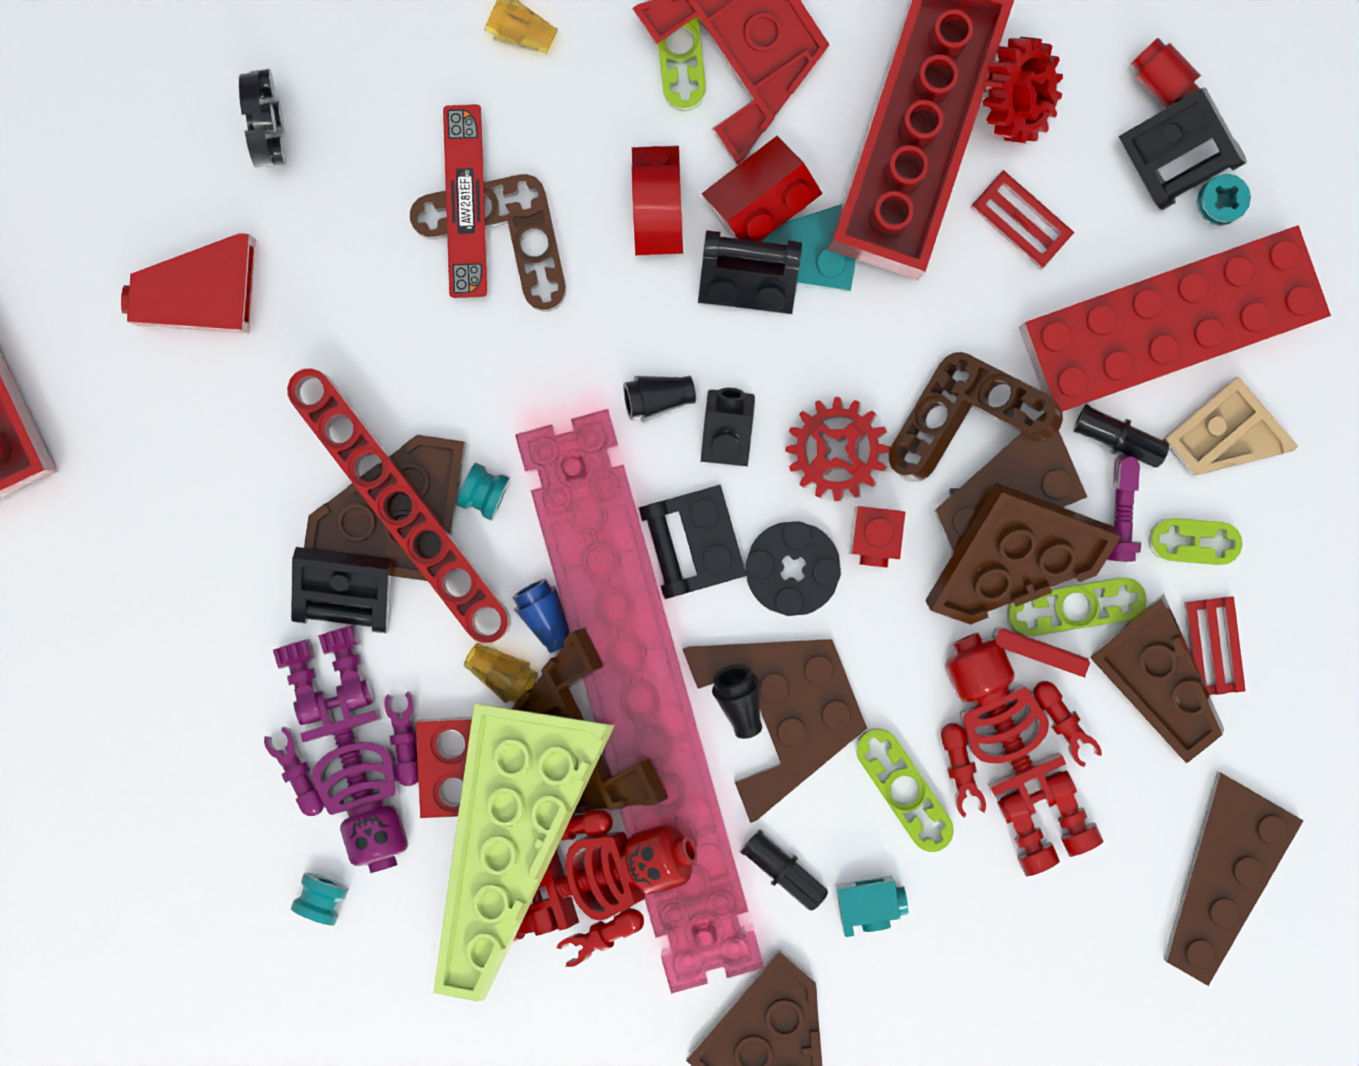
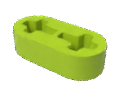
[1148,518,1243,565]

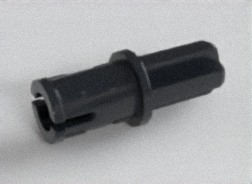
[1073,404,1169,468]
[740,829,828,911]

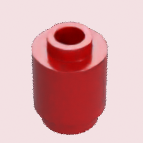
[1130,37,1201,109]

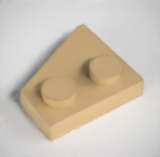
[1163,377,1299,476]

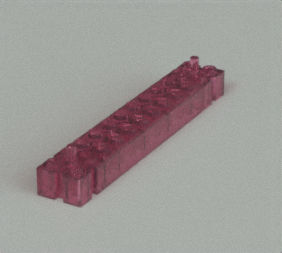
[515,409,764,994]

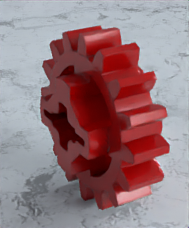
[982,36,1063,143]
[785,397,891,501]

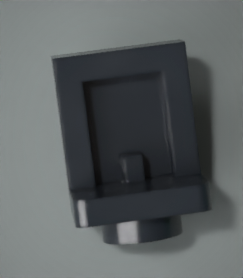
[700,387,755,467]

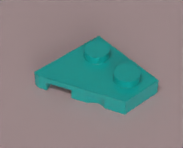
[762,204,856,292]

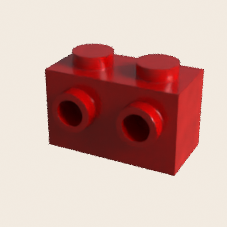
[701,136,823,242]

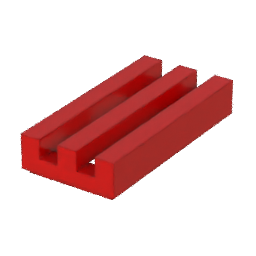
[970,170,1075,270]
[1184,596,1246,695]
[991,627,1090,678]

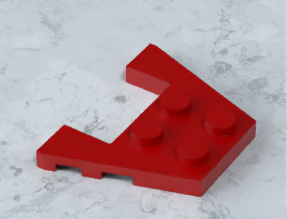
[631,0,830,164]

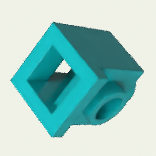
[835,876,909,937]

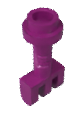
[1107,454,1141,562]

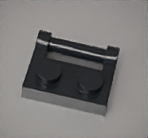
[1118,87,1247,210]
[698,230,802,314]
[638,484,747,599]
[291,547,391,634]

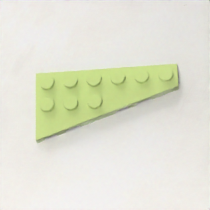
[433,704,615,1002]

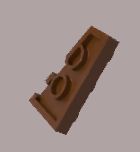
[934,412,1087,553]
[1090,593,1225,764]

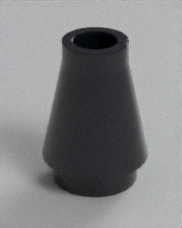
[623,375,696,423]
[712,665,762,739]

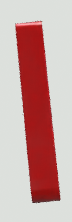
[287,368,511,643]

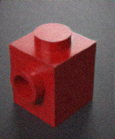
[849,506,906,568]

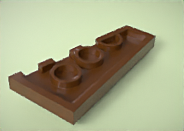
[1164,771,1304,986]

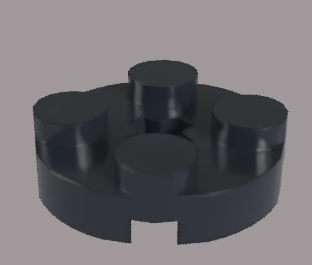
[239,69,286,168]
[746,521,841,616]

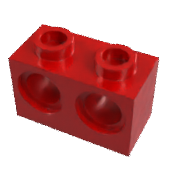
[415,717,472,818]

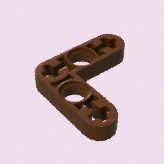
[410,174,566,312]
[889,352,1063,482]

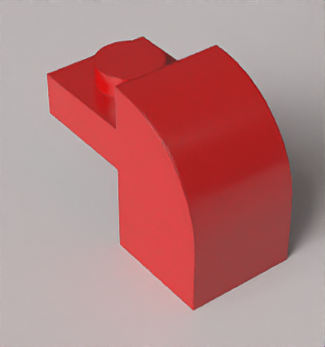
[631,146,683,256]

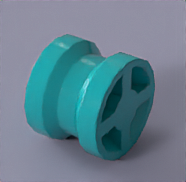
[1196,174,1251,226]
[457,462,511,521]
[290,872,349,926]

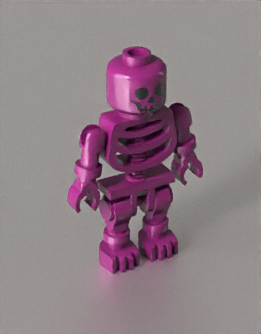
[264,625,418,874]

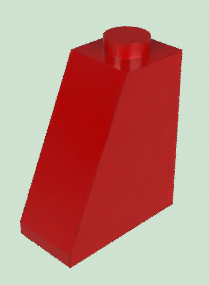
[121,233,256,334]

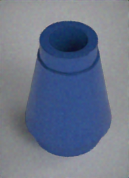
[512,579,570,653]

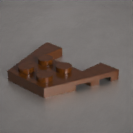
[512,628,669,813]
[682,639,867,823]

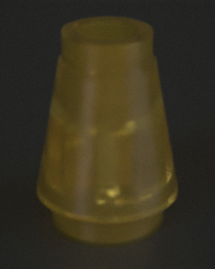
[484,0,558,54]
[464,643,538,704]

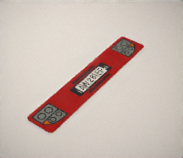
[443,104,487,298]

